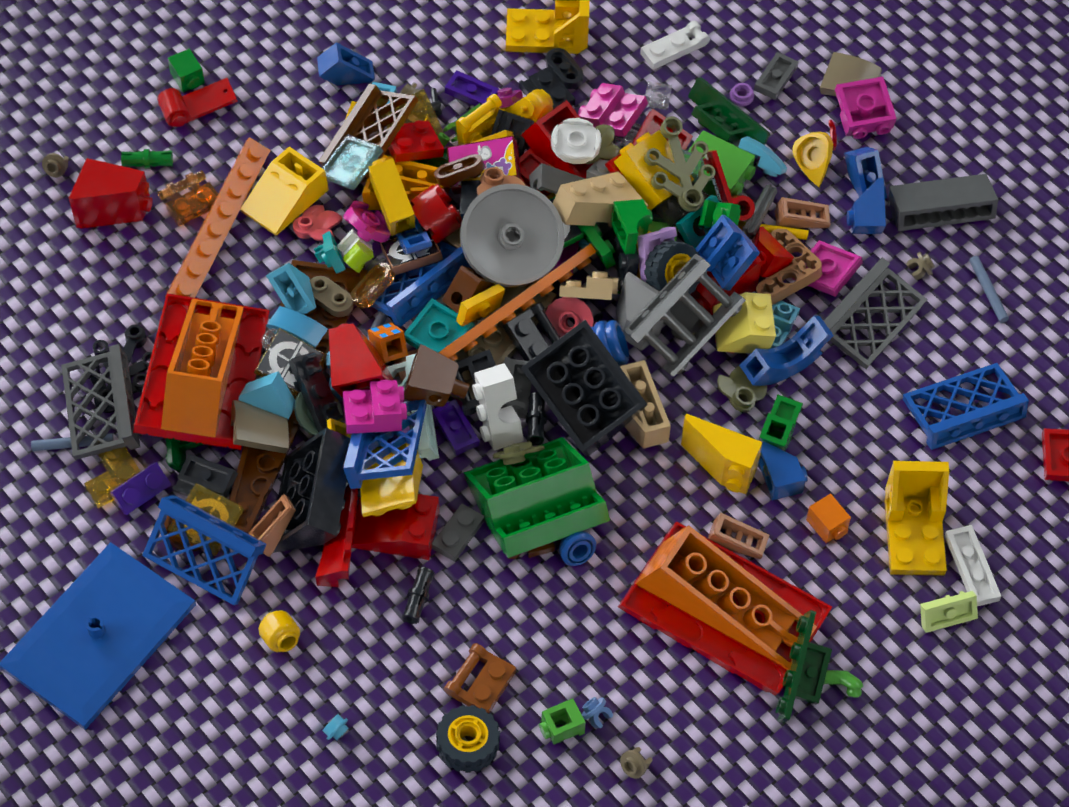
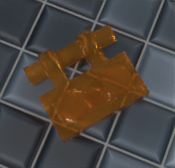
[157,170,218,227]

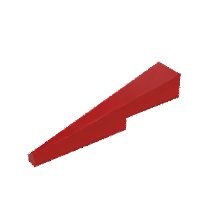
[315,483,359,587]

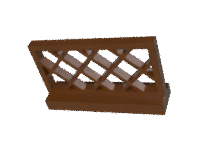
[318,84,419,179]

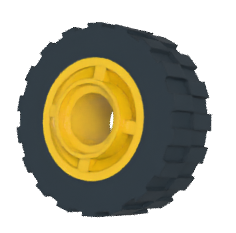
[644,240,700,294]
[436,705,500,773]

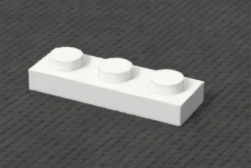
[944,525,1001,606]

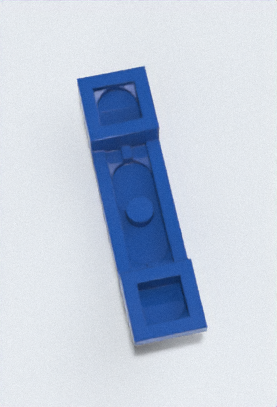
[396,216,432,255]

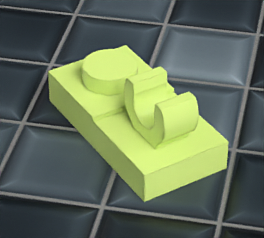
[920,591,978,633]

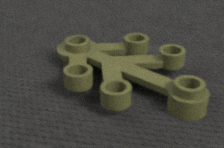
[644,116,715,212]

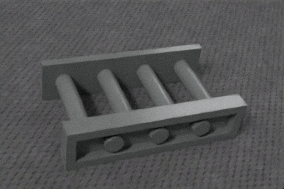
[623,254,746,377]

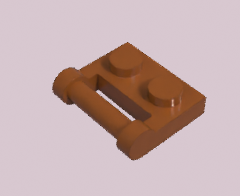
[444,643,516,714]

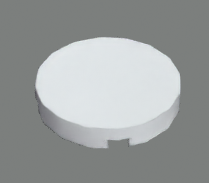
[551,118,602,164]

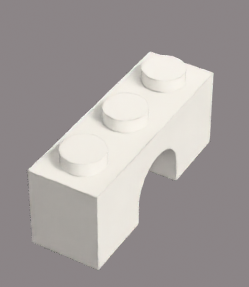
[472,363,524,451]

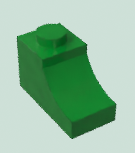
[610,199,653,254]

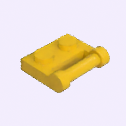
[456,94,502,145]

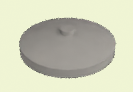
[460,184,564,287]

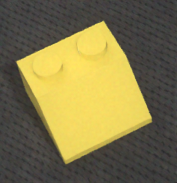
[713,292,776,354]

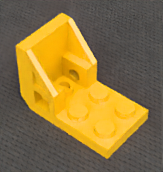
[506,0,590,54]
[885,461,949,576]

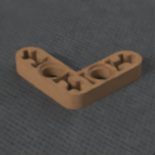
[756,229,822,305]

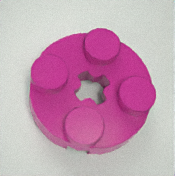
[343,201,391,243]

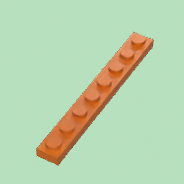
[165,137,270,298]
[438,243,597,361]

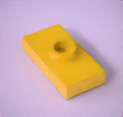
[456,284,505,327]

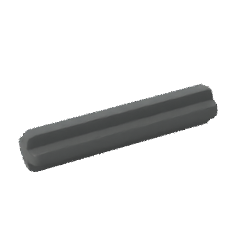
[742,184,777,239]

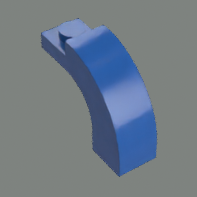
[739,315,834,386]

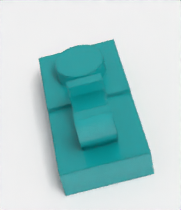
[314,231,346,274]

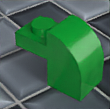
[699,200,741,230]
[759,395,803,451]

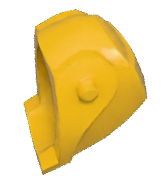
[499,89,553,123]

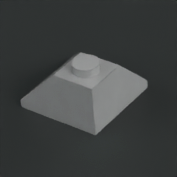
[615,272,664,351]

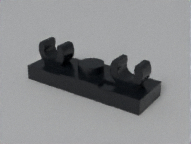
[288,352,344,433]

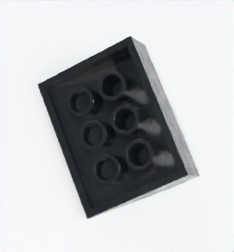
[521,320,648,457]
[273,428,351,553]

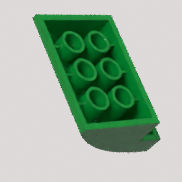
[463,437,610,558]

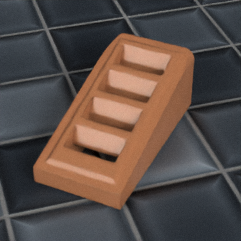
[775,197,831,228]
[248,494,296,557]
[708,512,770,559]

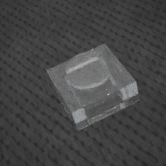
[645,81,672,110]

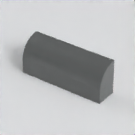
[889,174,998,231]

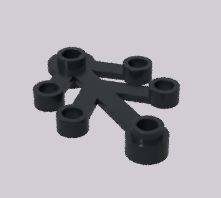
[83,325,152,413]

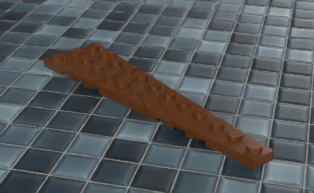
[229,260,368,534]

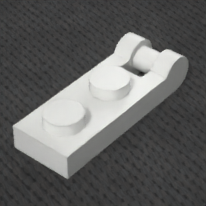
[640,21,710,70]

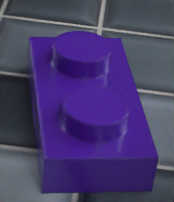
[445,70,499,106]
[432,399,480,456]
[110,462,172,515]

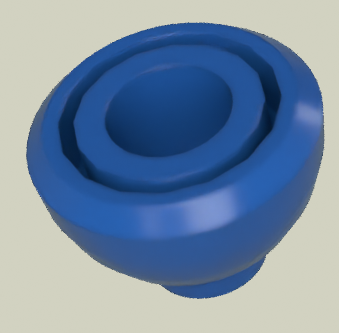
[559,531,596,566]

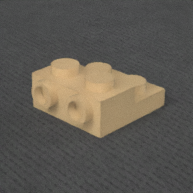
[559,271,618,300]

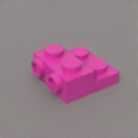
[835,76,897,139]
[578,83,648,137]
[343,380,407,434]

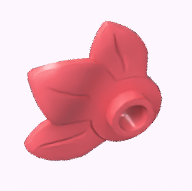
[293,205,342,241]

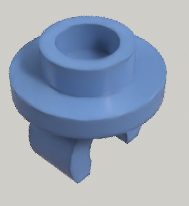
[582,697,613,728]

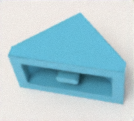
[266,263,316,314]
[238,371,295,419]

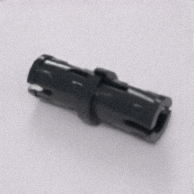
[526,392,547,445]
[402,567,435,624]

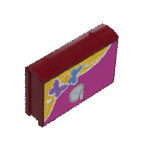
[447,136,521,195]

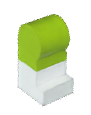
[337,229,374,273]

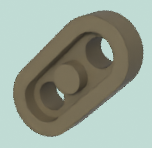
[310,276,353,317]

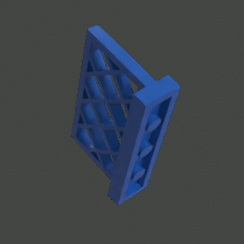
[359,241,473,327]
[903,363,1029,450]
[343,400,427,489]
[142,495,267,606]

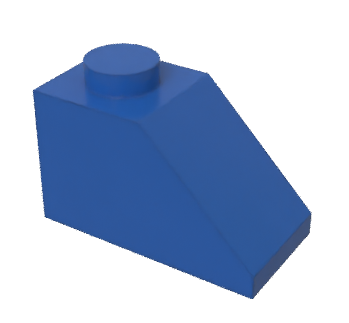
[317,42,375,86]
[844,147,887,199]
[847,178,886,234]
[758,441,808,500]

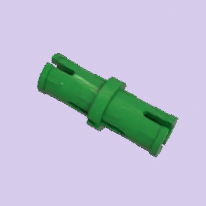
[121,149,173,169]

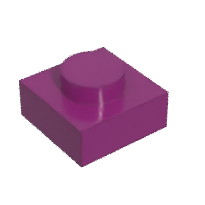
[496,88,523,108]

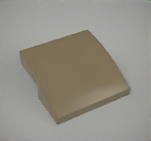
[820,52,882,96]
[231,400,289,453]

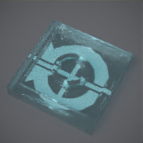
[322,135,383,190]

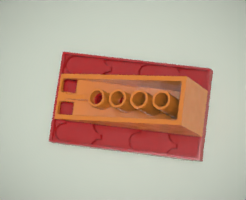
[133,293,270,450]
[618,522,832,696]

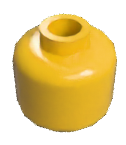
[258,610,300,652]

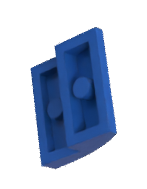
[695,214,760,291]

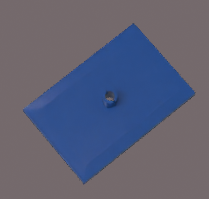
[0,542,196,730]

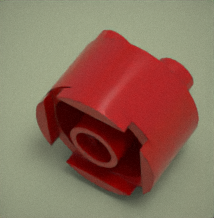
[409,183,462,244]

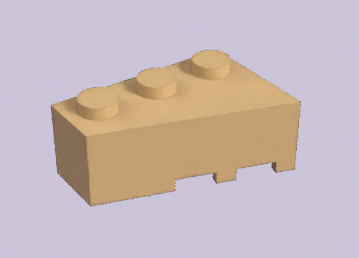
[553,172,648,227]
[620,360,671,449]

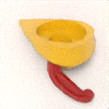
[792,120,837,188]

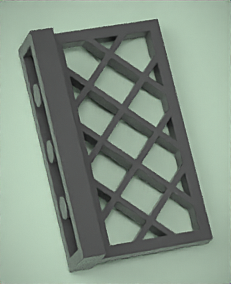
[824,257,928,369]
[61,344,140,460]

